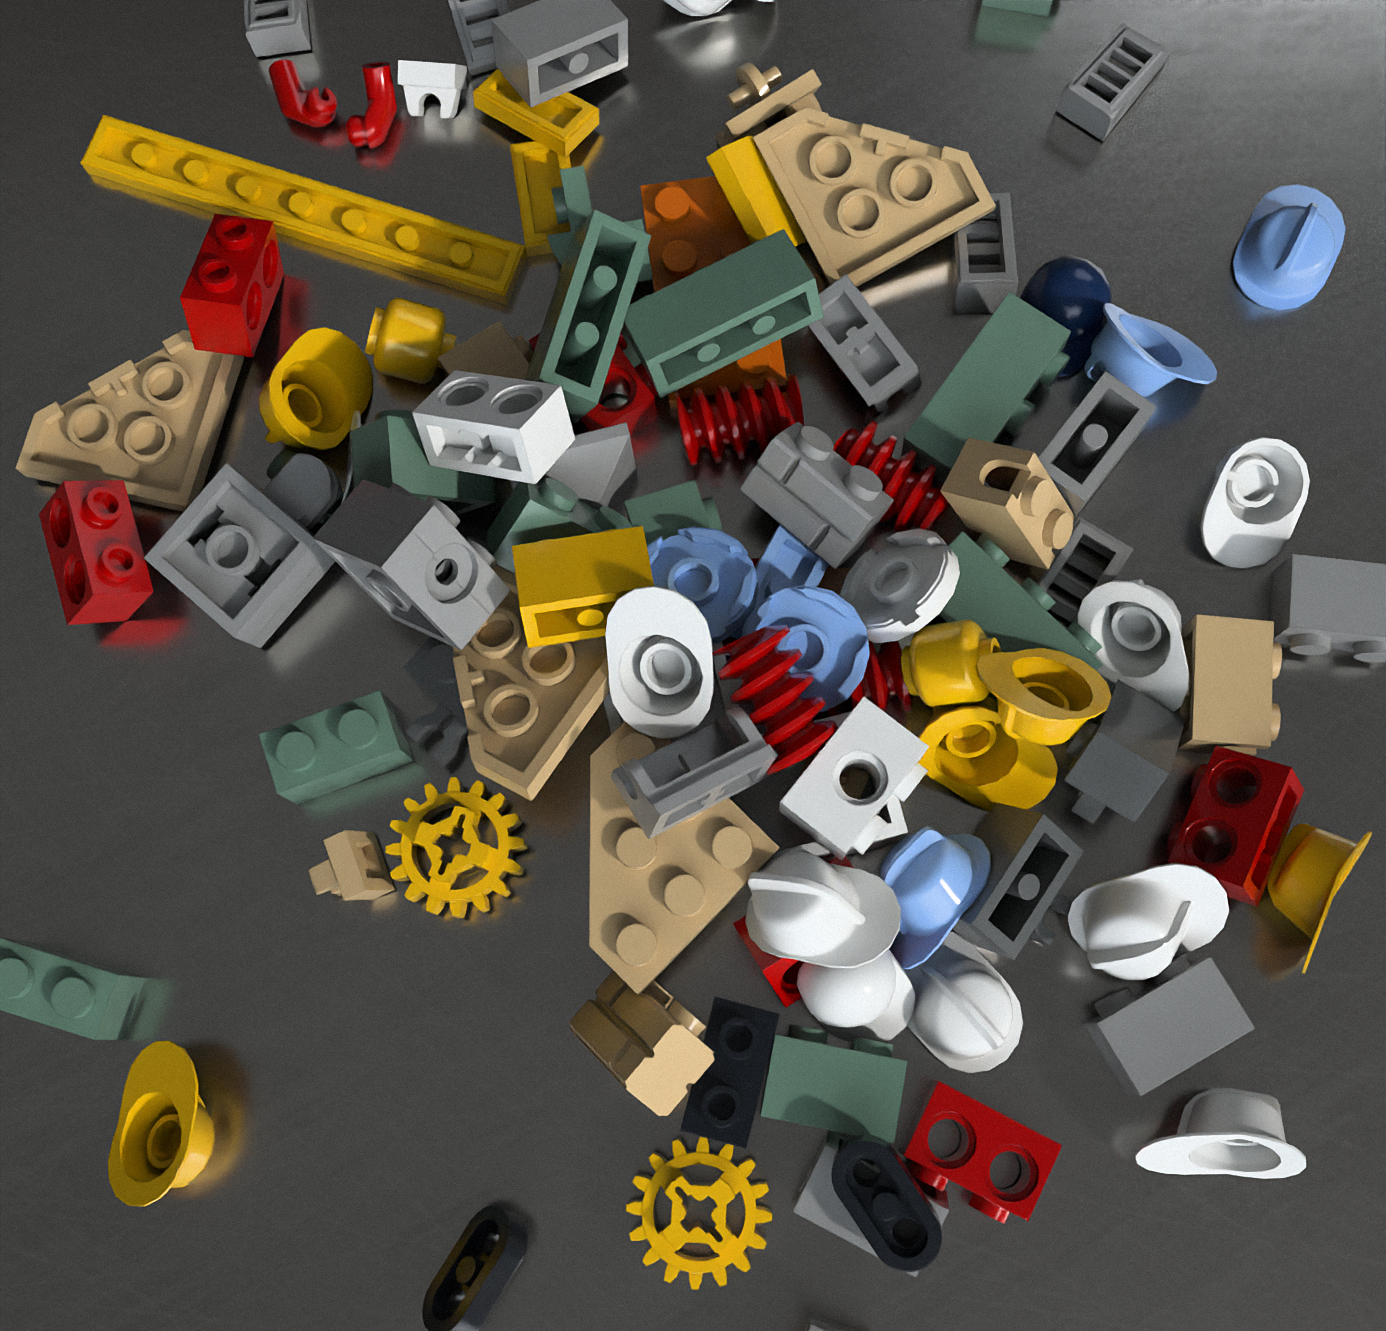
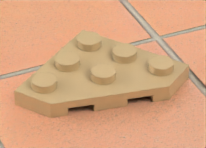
[753,107,996,287]
[15,330,244,512]
[452,566,610,801]
[589,722,780,995]

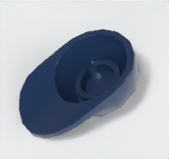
[1020,255,1112,377]

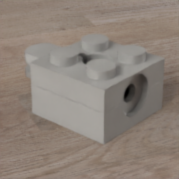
[144,453,342,648]
[313,479,511,650]

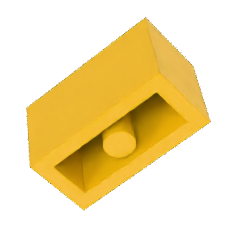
[512,526,654,648]

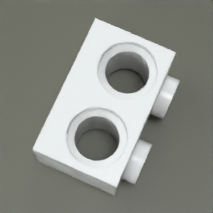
[412,370,575,484]

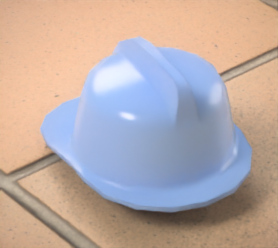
[1232,184,1346,311]
[1084,303,1217,397]
[880,826,991,969]

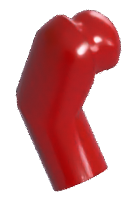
[268,59,338,128]
[346,62,397,149]

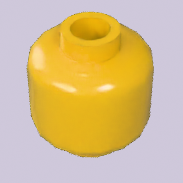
[365,298,457,384]
[901,619,1001,709]

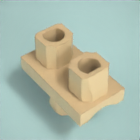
[715,62,822,147]

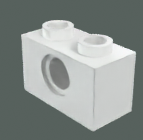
[779,697,929,860]

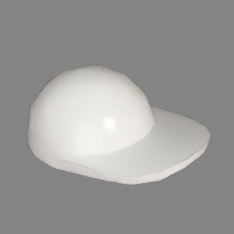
[1200,437,1310,568]
[797,949,915,1043]

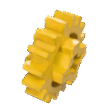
[385,777,528,918]
[626,1136,772,1290]

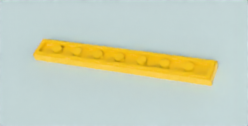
[80,114,527,305]

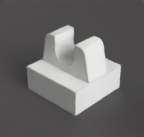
[398,60,467,118]

